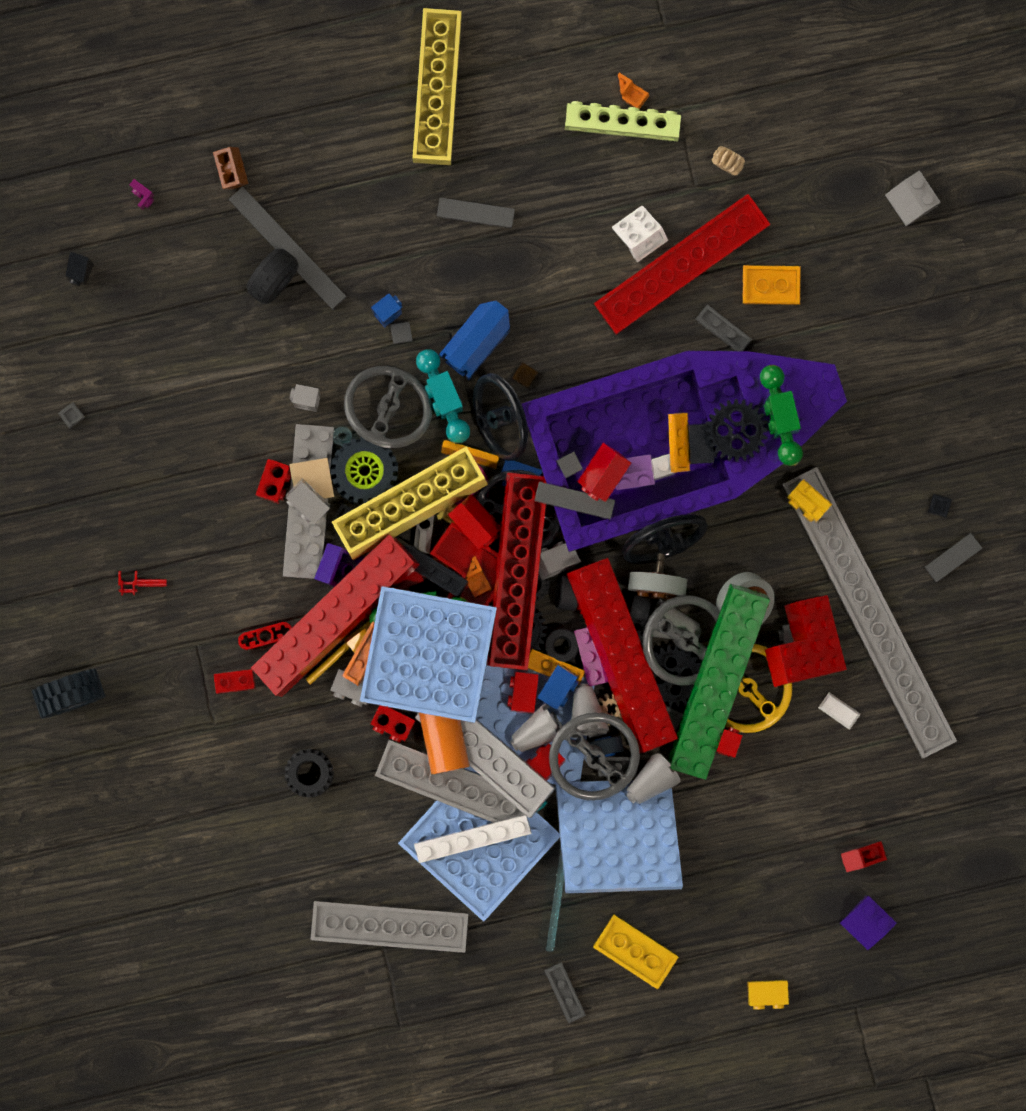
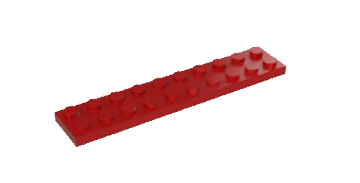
[594,194,770,335]

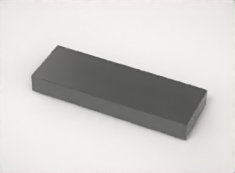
[695,304,752,351]
[924,533,982,583]
[544,962,586,1023]

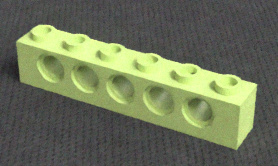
[565,101,681,141]

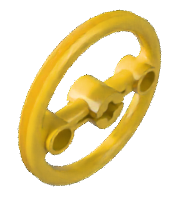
[725,644,792,733]

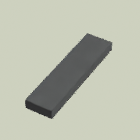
[437,198,515,229]
[534,482,615,520]

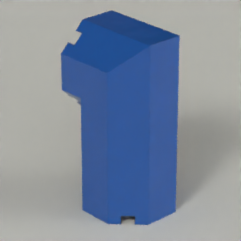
[439,301,510,380]

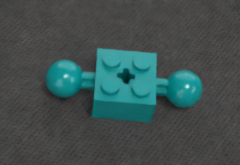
[416,349,470,444]

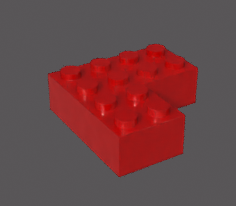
[430,522,498,606]
[765,595,847,687]

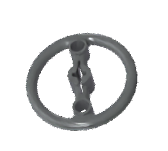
[344,366,432,448]
[643,595,720,686]
[549,712,640,801]

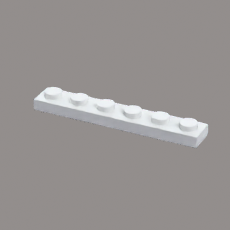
[414,815,532,863]

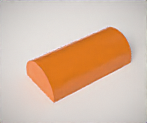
[419,713,470,775]

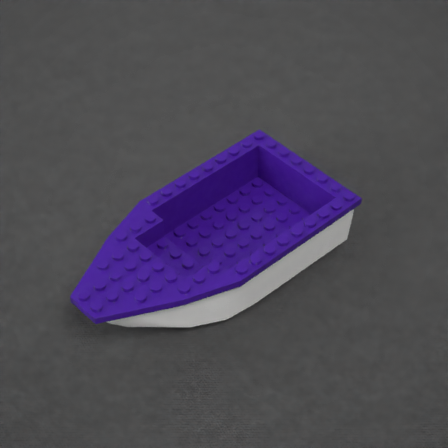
[522,351,847,552]

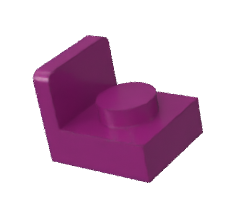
[129,179,154,210]

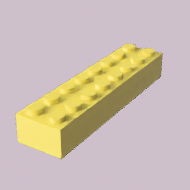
[413,8,462,165]
[332,446,488,560]

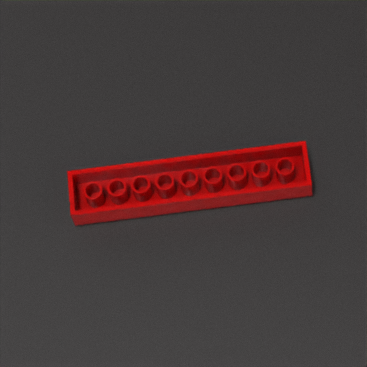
[486,473,546,670]
[251,535,420,697]
[567,558,678,753]

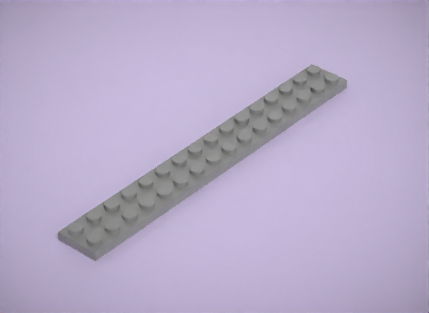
[783,467,957,759]

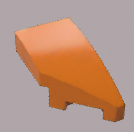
[618,72,649,109]
[466,557,492,599]

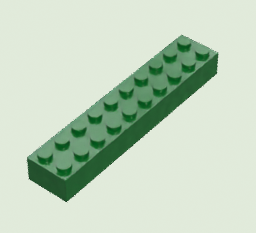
[667,583,770,780]

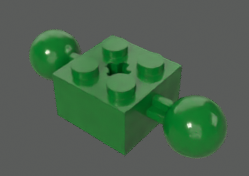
[760,365,803,466]

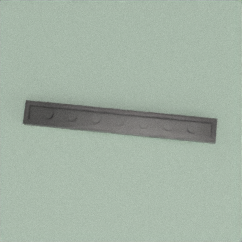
[229,186,346,310]

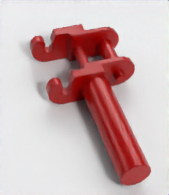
[118,571,167,596]

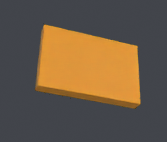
[743,265,800,305]

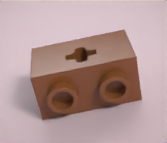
[213,147,249,190]

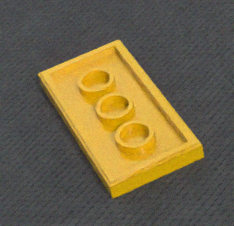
[593,915,679,989]

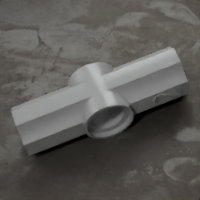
[414,515,434,554]

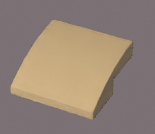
[289,458,334,499]

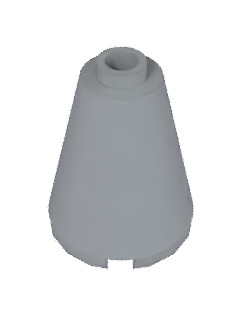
[650,599,701,641]
[571,684,609,739]
[510,703,562,752]
[626,753,681,804]

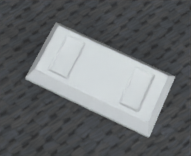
[818,692,860,730]

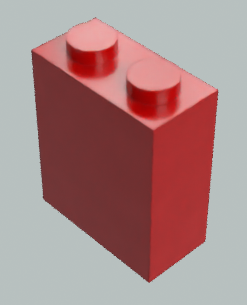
[577,443,631,502]
[448,494,501,549]

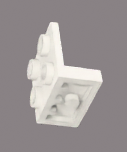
[612,206,668,262]

